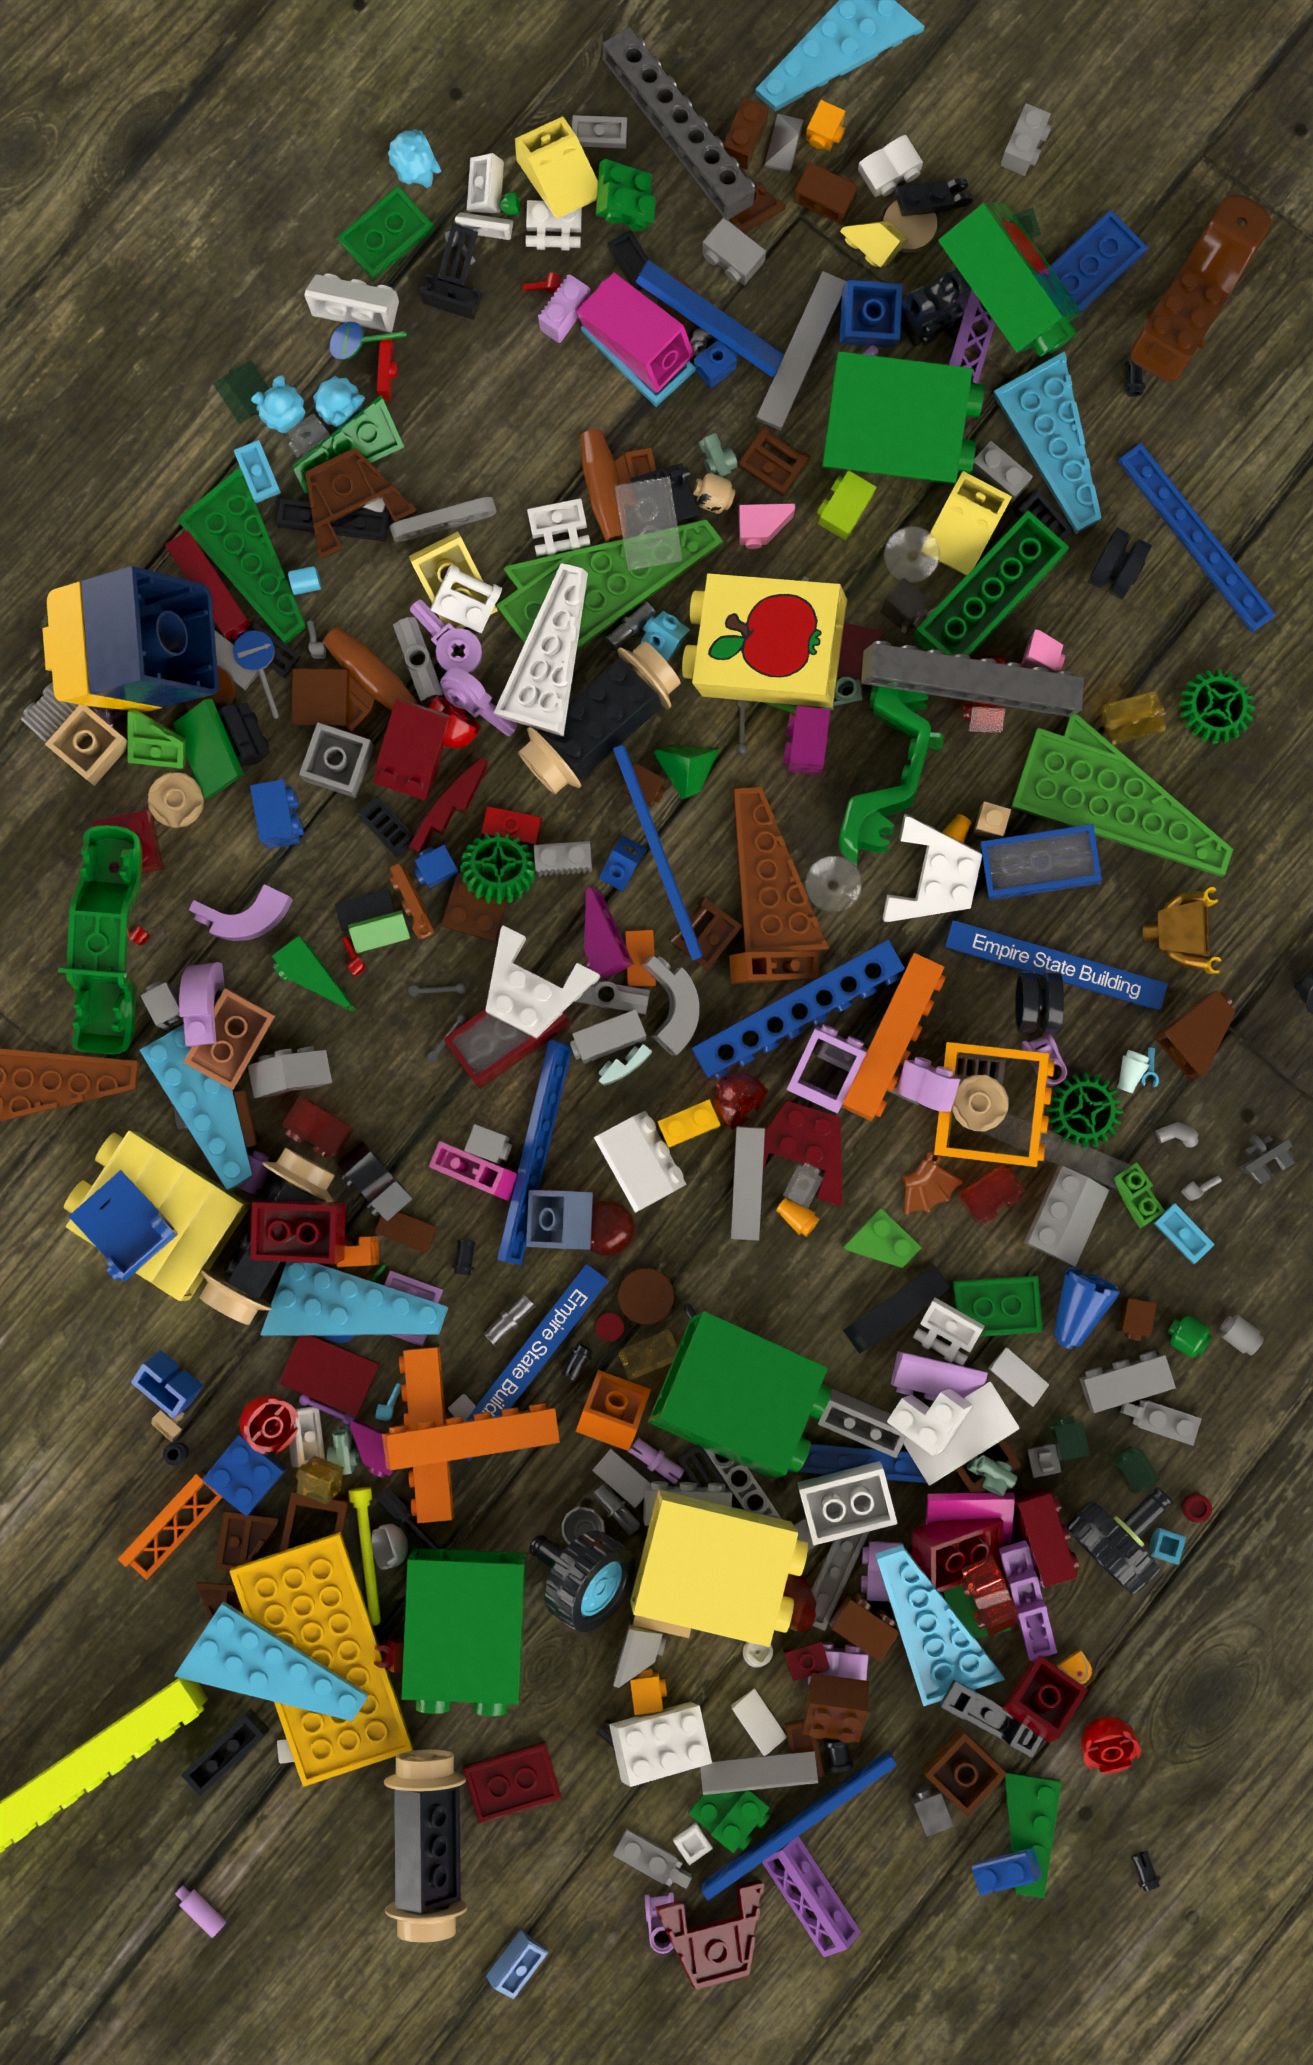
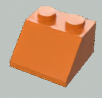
[576,1370,651,1451]

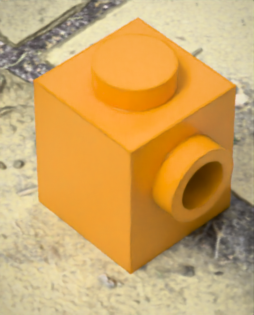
[806,100,845,151]
[630,1668,667,1715]

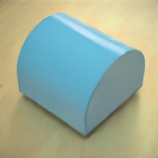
[288,566,321,595]
[1148,1528,1186,1565]

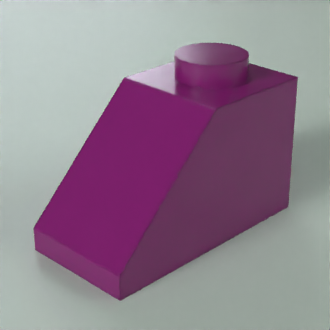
[350,1419,394,1478]

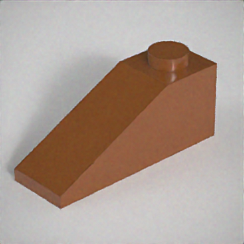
[729,951,820,984]

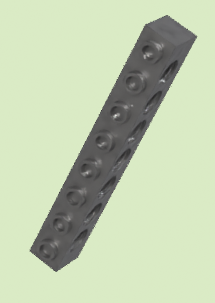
[603,27,755,221]

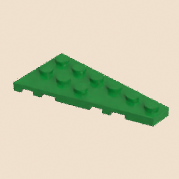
[177,467,306,644]

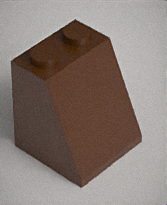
[1154,990,1235,1080]

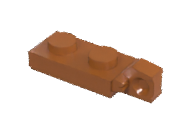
[389,864,436,940]

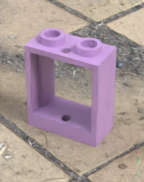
[787,1024,867,1113]

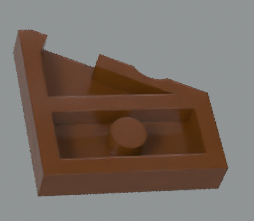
[216,1510,280,1571]

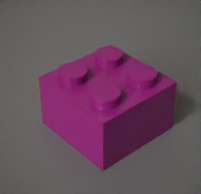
[783,706,830,776]

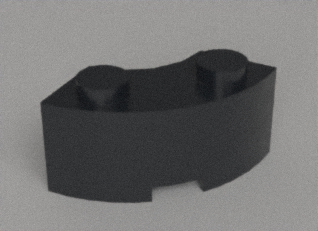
[337,1141,413,1221]

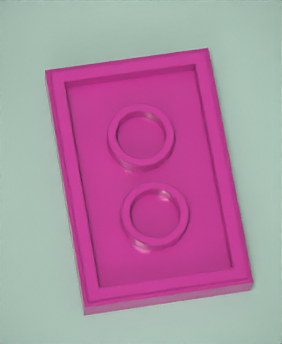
[926,1493,1015,1543]

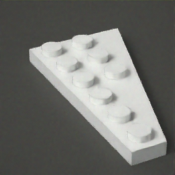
[494,563,588,736]

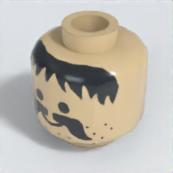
[692,473,735,514]

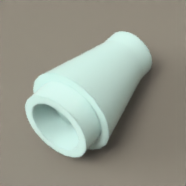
[1117,1050,1150,1093]

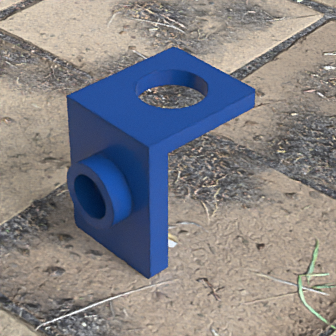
[599,836,647,892]

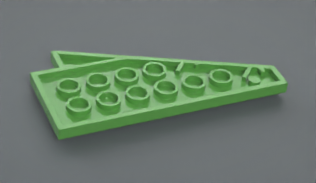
[496,520,723,651]
[1011,714,1233,877]

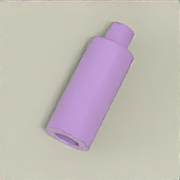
[175,1885,227,1938]

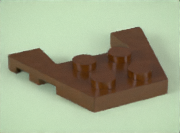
[305,448,417,560]

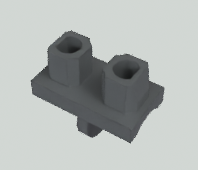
[1239,1134,1295,1184]

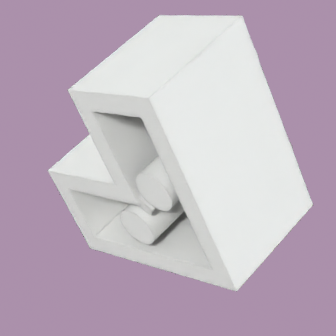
[887,1388,973,1456]

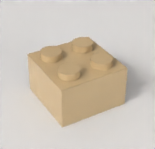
[45,705,128,786]

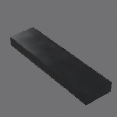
[276,498,390,542]

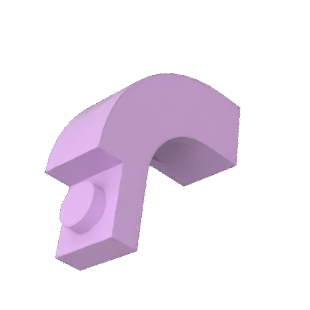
[189,884,293,941]
[179,962,225,1047]

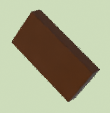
[234,1090,257,1149]
[374,1212,438,1254]
[784,1719,825,1778]

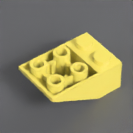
[515,116,598,219]
[921,471,1012,576]

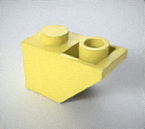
[840,221,908,268]

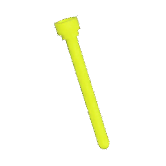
[348,1487,381,1626]

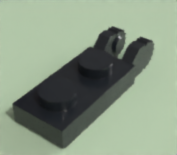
[894,178,973,217]

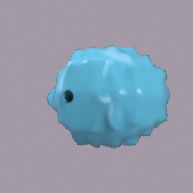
[388,129,441,188]
[251,375,305,433]
[313,376,365,427]

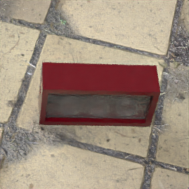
[444,973,571,1089]

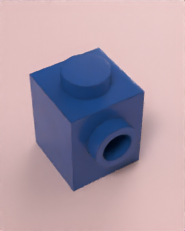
[694,340,738,389]
[414,845,459,888]

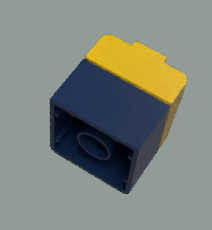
[43,566,219,712]

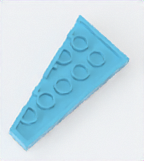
[755,0,925,111]
[140,1024,253,1192]
[875,1545,1005,1706]

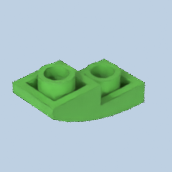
[1114,1162,1165,1228]

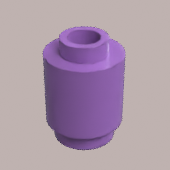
[238,1150,270,1194]

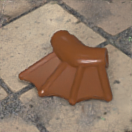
[903,1151,963,1215]

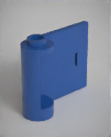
[68,1170,178,1281]

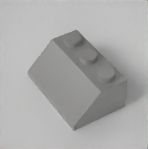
[1023,1166,1109,1267]

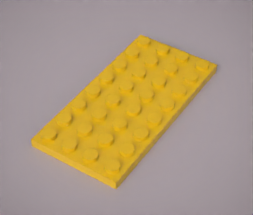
[229,1532,413,1787]

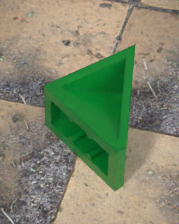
[653,745,719,799]

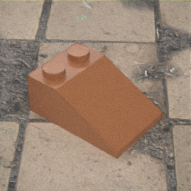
[183,988,276,1090]

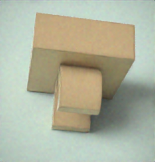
[151,1410,185,1442]

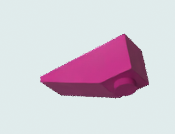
[429,1141,517,1202]

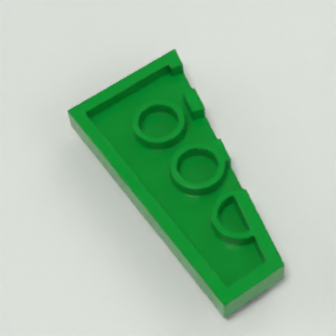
[1004,1771,1062,1898]

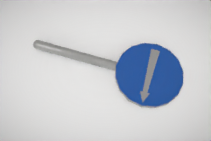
[233,630,279,719]

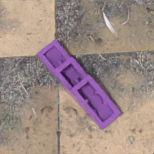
[998,1540,1057,1661]

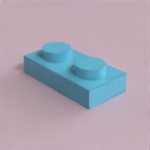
[233,440,281,503]
[1153,1203,1215,1264]

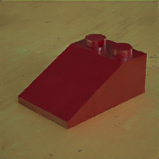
[373,698,450,801]
[250,1201,346,1264]
[912,1518,1004,1592]

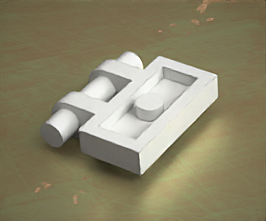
[526,200,582,251]
[527,498,591,557]
[913,1298,985,1366]

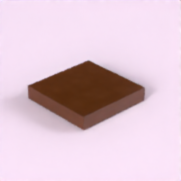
[292,669,349,726]

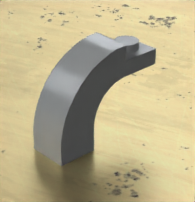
[641,956,699,1055]

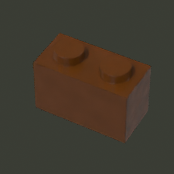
[723,97,769,170]
[793,162,858,225]

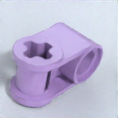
[1022,1033,1067,1087]
[645,1892,674,1954]

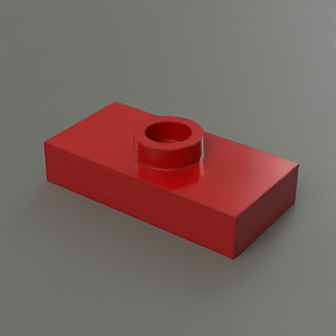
[377,339,398,401]
[481,807,542,846]

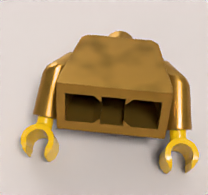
[1143,887,1221,974]

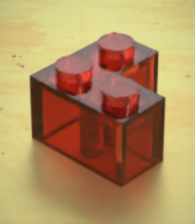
[281,1096,354,1159]

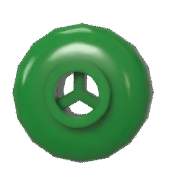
[1168,1315,1213,1358]

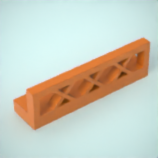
[118,1471,223,1580]

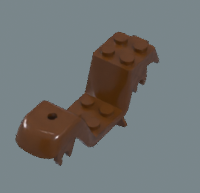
[1130,195,1272,382]

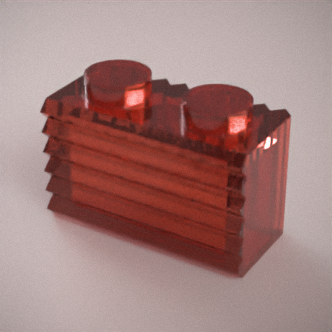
[957,1163,1025,1224]

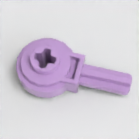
[410,599,482,673]
[440,668,518,736]

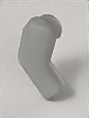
[690,328,714,357]
[1155,1122,1199,1147]

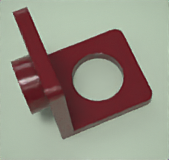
[783,1642,830,1681]

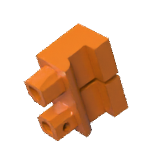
[337,1236,380,1267]

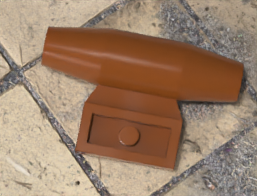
[580,429,656,542]
[323,627,418,733]

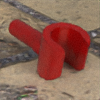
[523,273,562,294]
[128,926,150,946]
[342,937,365,977]

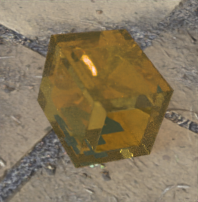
[296,1455,344,1505]

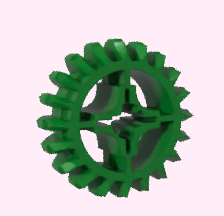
[1178,669,1255,744]
[460,831,536,905]
[1046,1073,1124,1149]

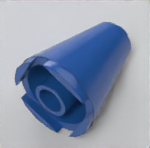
[1054,1267,1120,1349]

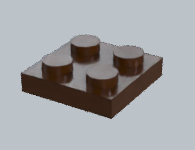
[441,873,508,943]

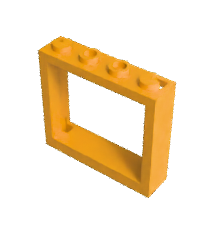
[934,1042,1055,1167]

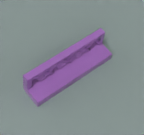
[949,290,995,383]
[762,1836,861,1957]

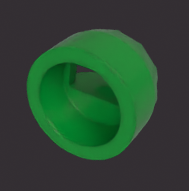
[500,192,521,216]

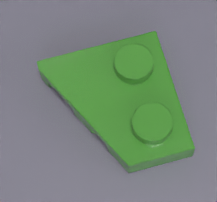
[128,709,186,769]
[843,1208,922,1268]

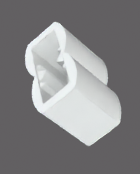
[858,135,923,197]

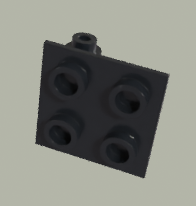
[630,463,700,530]

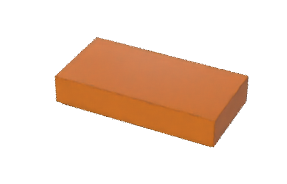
[625,930,656,987]

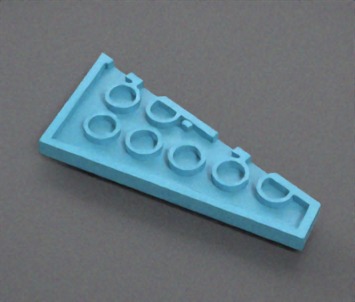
[993,351,1102,534]
[260,1262,448,1336]
[174,1601,369,1721]

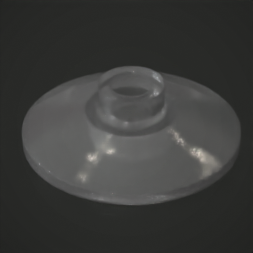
[884,527,940,583]
[806,856,862,912]

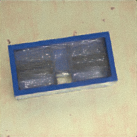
[981,824,1102,901]

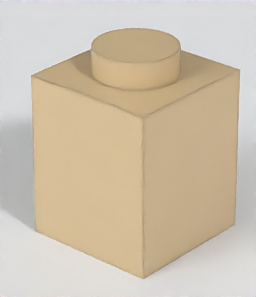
[972,802,1011,840]

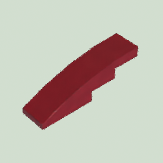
[409,758,489,854]

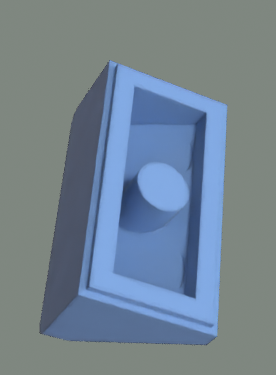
[486,1930,548,1999]

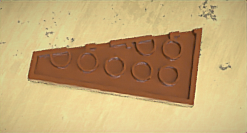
[734,787,829,952]
[0,1049,140,1122]

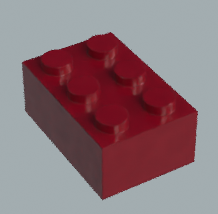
[1014,1488,1079,1588]

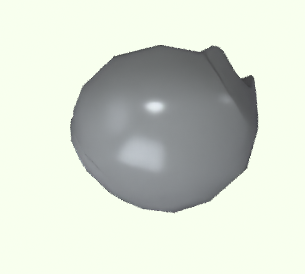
[562,1506,605,1545]
[372,1524,409,1570]

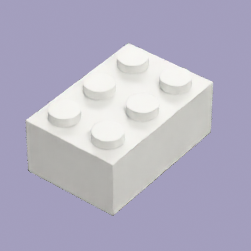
[797,1461,898,1545]
[609,1702,712,1787]

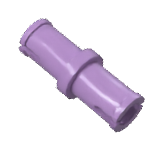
[628,1437,684,1484]

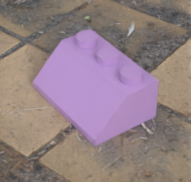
[890,1351,988,1401]

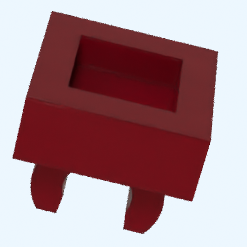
[374,1639,404,1673]

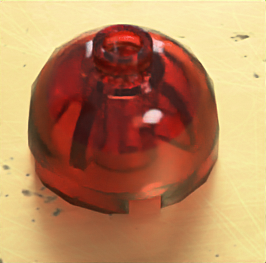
[713,1073,768,1130]
[590,1201,635,1256]

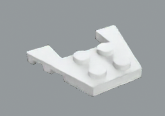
[883,814,982,922]
[486,926,600,1038]

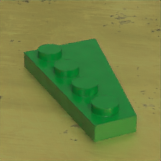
[292,395,404,493]

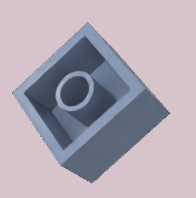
[526,1190,593,1250]

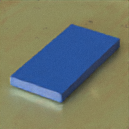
[1050,209,1148,322]

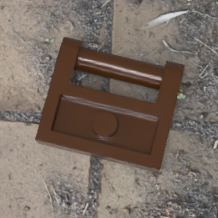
[738,426,811,496]
[669,897,742,971]

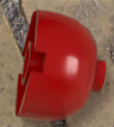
[428,696,482,749]
[239,1395,298,1454]
[1081,1716,1140,1774]

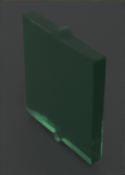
[213,360,270,424]

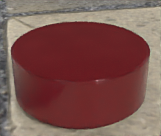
[596,1313,624,1341]
[1182,1493,1212,1523]

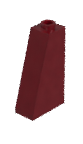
[165,530,251,641]

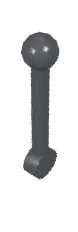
[736,700,748,755]
[408,983,467,997]
[427,1014,468,1063]

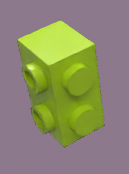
[817,470,877,541]

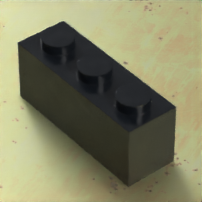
[181,1708,270,1797]

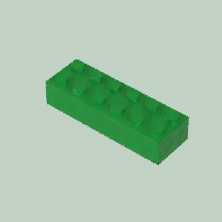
[912,510,1069,656]

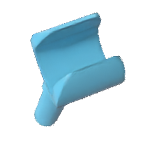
[1140,1048,1159,1087]
[375,1383,402,1421]

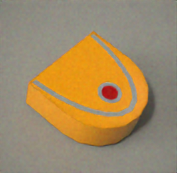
[1056,1649,1092,1685]

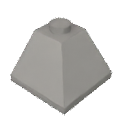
[613,1620,667,1688]

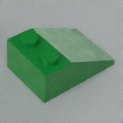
[272,936,356,1012]

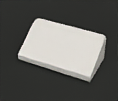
[467,153,504,213]
[455,213,513,240]
[988,1347,1049,1407]
[289,1407,326,1467]
[731,1688,787,1756]

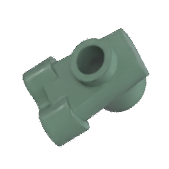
[698,433,737,477]
[821,677,863,710]
[327,1425,360,1475]
[967,1455,1017,1496]

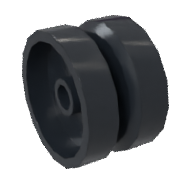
[1088,527,1152,600]
[1015,971,1064,1033]

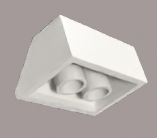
[305,274,399,333]
[594,1111,687,1213]

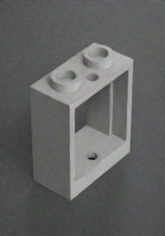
[570,1009,646,1064]

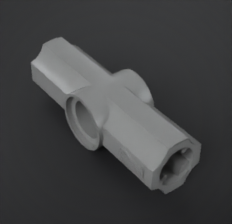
[393,617,444,704]
[565,976,650,1015]

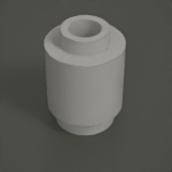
[1220,1315,1264,1356]

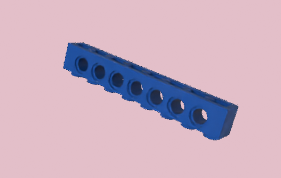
[692,940,905,1081]

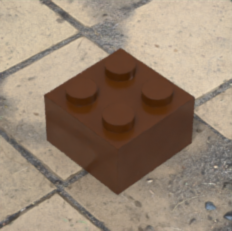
[829,1592,900,1662]
[802,1673,869,1743]
[921,1726,1007,1817]

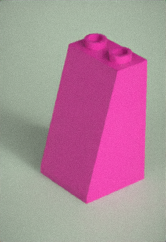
[576,272,694,394]

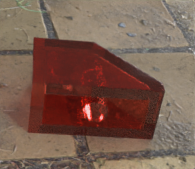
[783,1572,817,1631]

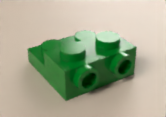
[596,159,656,231]
[688,1790,770,1854]

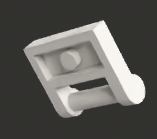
[430,565,502,633]

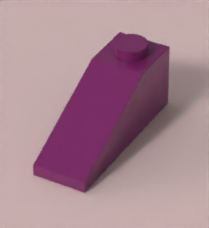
[584,887,634,980]

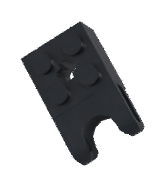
[901,267,972,347]

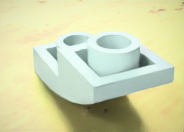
[598,1044,652,1086]

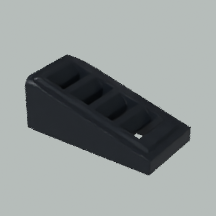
[1013,489,1073,541]
[357,796,414,857]

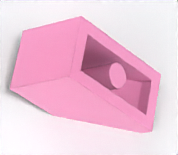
[739,504,795,549]
[1021,629,1065,673]

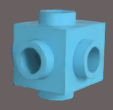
[641,611,690,661]

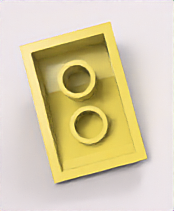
[409,531,498,629]

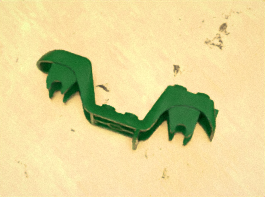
[839,648,944,866]
[58,825,143,1054]

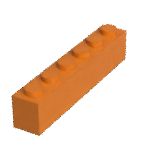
[841,953,946,1122]
[399,1346,454,1523]
[382,1403,560,1470]

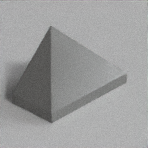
[764,114,804,173]

